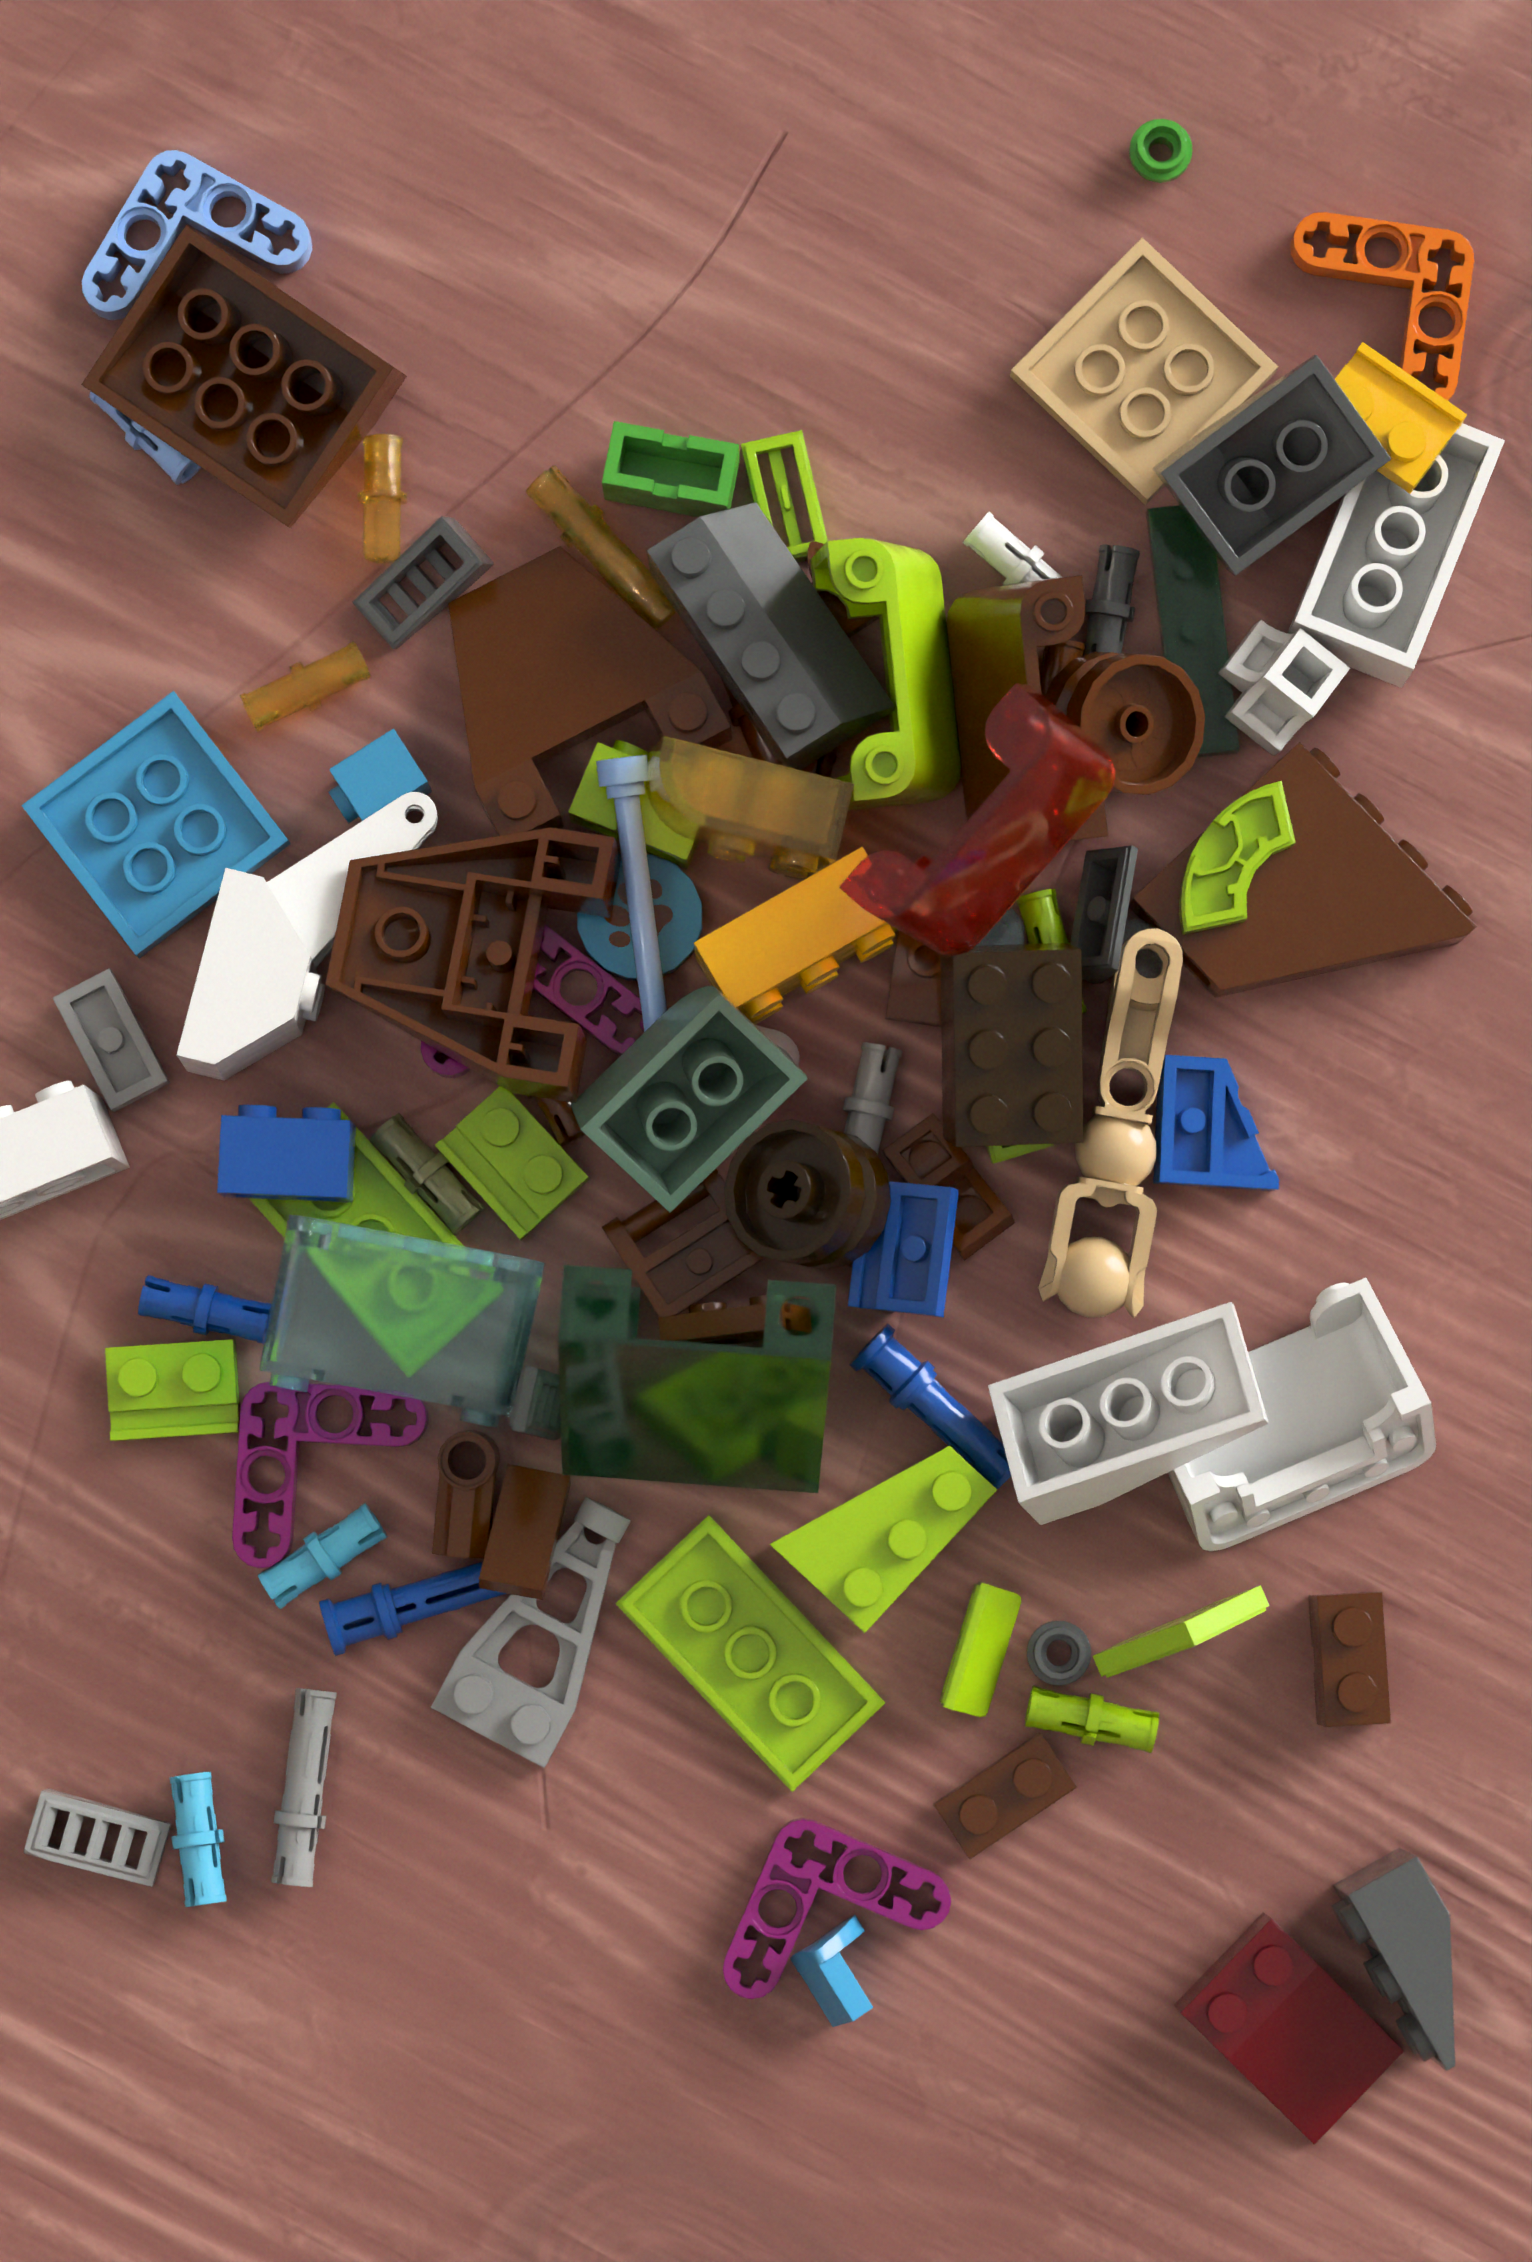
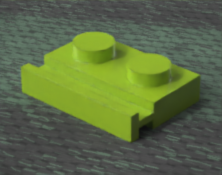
[435,1086,589,1241]
[105,1339,240,1441]

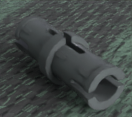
[1083,544,1140,656]

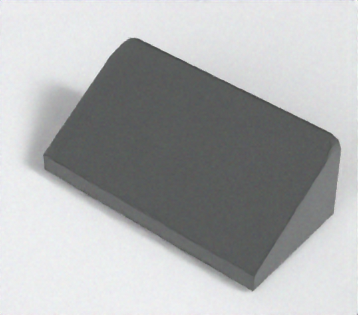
[1070,845,1138,984]

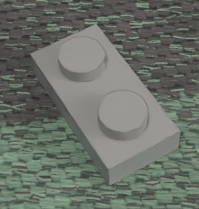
[53,968,170,1112]

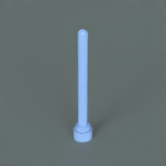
[596,755,667,1032]

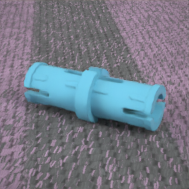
[258,1503,388,1609]
[169,1772,227,1907]

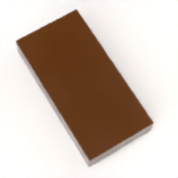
[479,1464,571,1600]

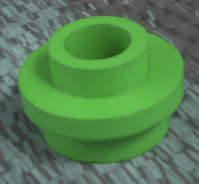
[1129,119,1192,183]

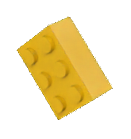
[694,846,901,1025]

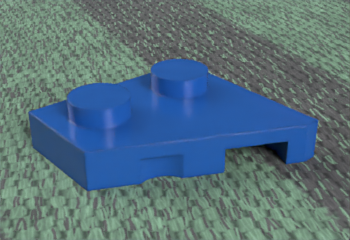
[1153,1055,1279,1191]

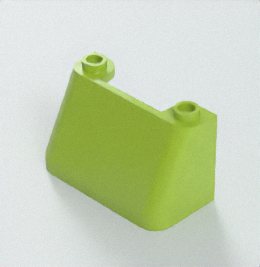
[810,538,961,812]

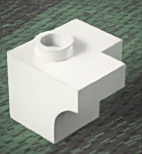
[1218,620,1350,756]

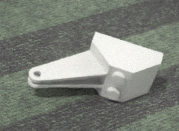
[177,792,438,1081]

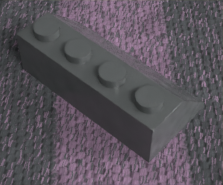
[647,502,895,778]

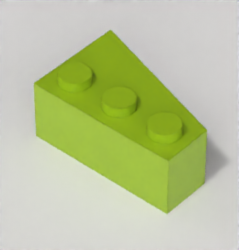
[770,1446,997,1633]

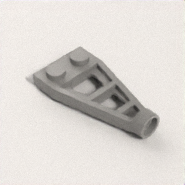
[431,1497,631,1768]

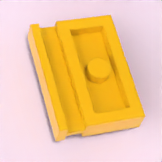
[1335,342,1467,494]

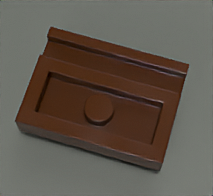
[658,1294,812,1347]

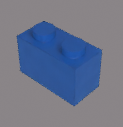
[217,1105,356,1202]

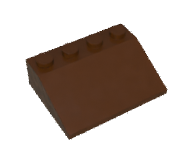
[81,225,407,528]

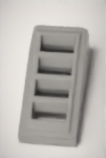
[24,1788,172,1887]

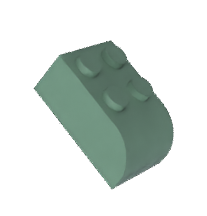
[570,986,808,1213]

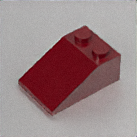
[1174,1912,1404,2145]

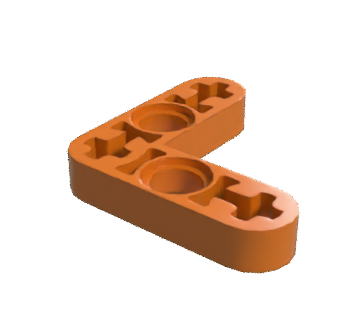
[1290,212,1474,401]

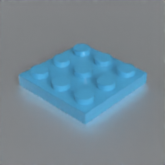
[21,691,291,959]

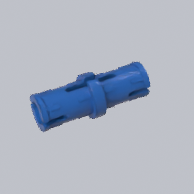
[138,1275,273,1344]

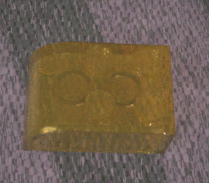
[645,736,854,878]

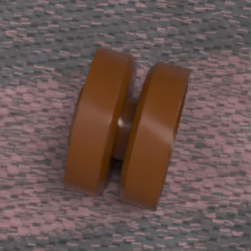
[1042,652,1205,795]

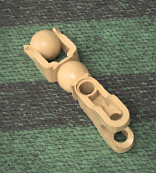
[1038,929,1183,1318]

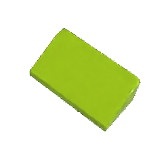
[939,1582,1021,1717]

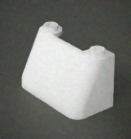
[1168,1278,1436,1551]

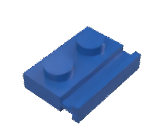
[848,1181,959,1318]

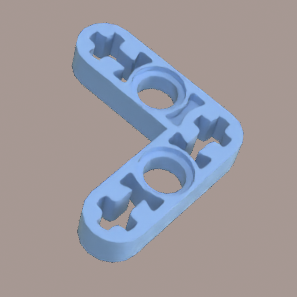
[82,150,312,320]

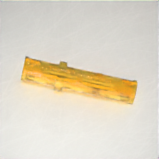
[525,465,677,631]

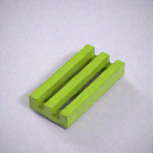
[741,430,828,563]

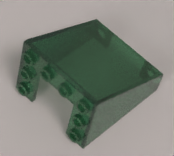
[558,1265,836,1493]

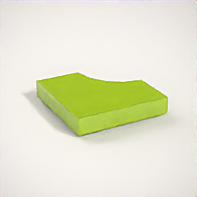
[1093,1585,1269,1678]

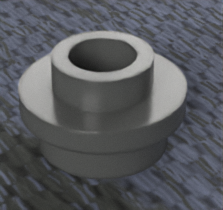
[1027,1621,1091,1685]

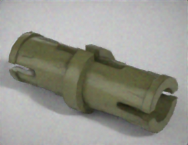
[369,1113,485,1235]

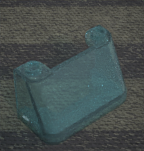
[259,1215,545,1428]

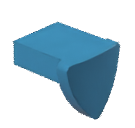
[790,1915,873,2027]

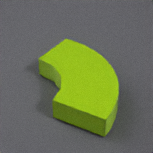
[1179,781,1296,935]

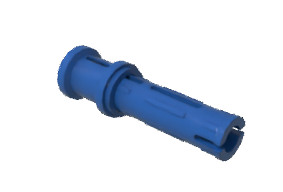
[849,1323,1011,1489]
[319,1561,508,1656]

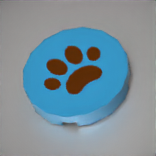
[577,854,702,981]

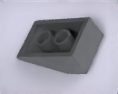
[1153,355,1391,576]

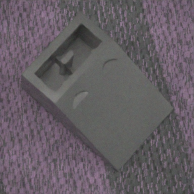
[1331,1848,1455,2071]

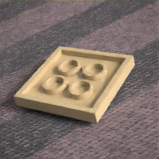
[1010,237,1278,505]

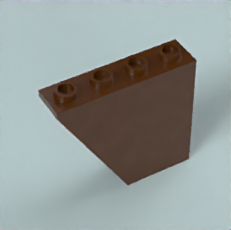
[1129,742,1477,998]

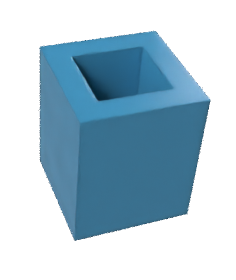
[328,728,432,824]

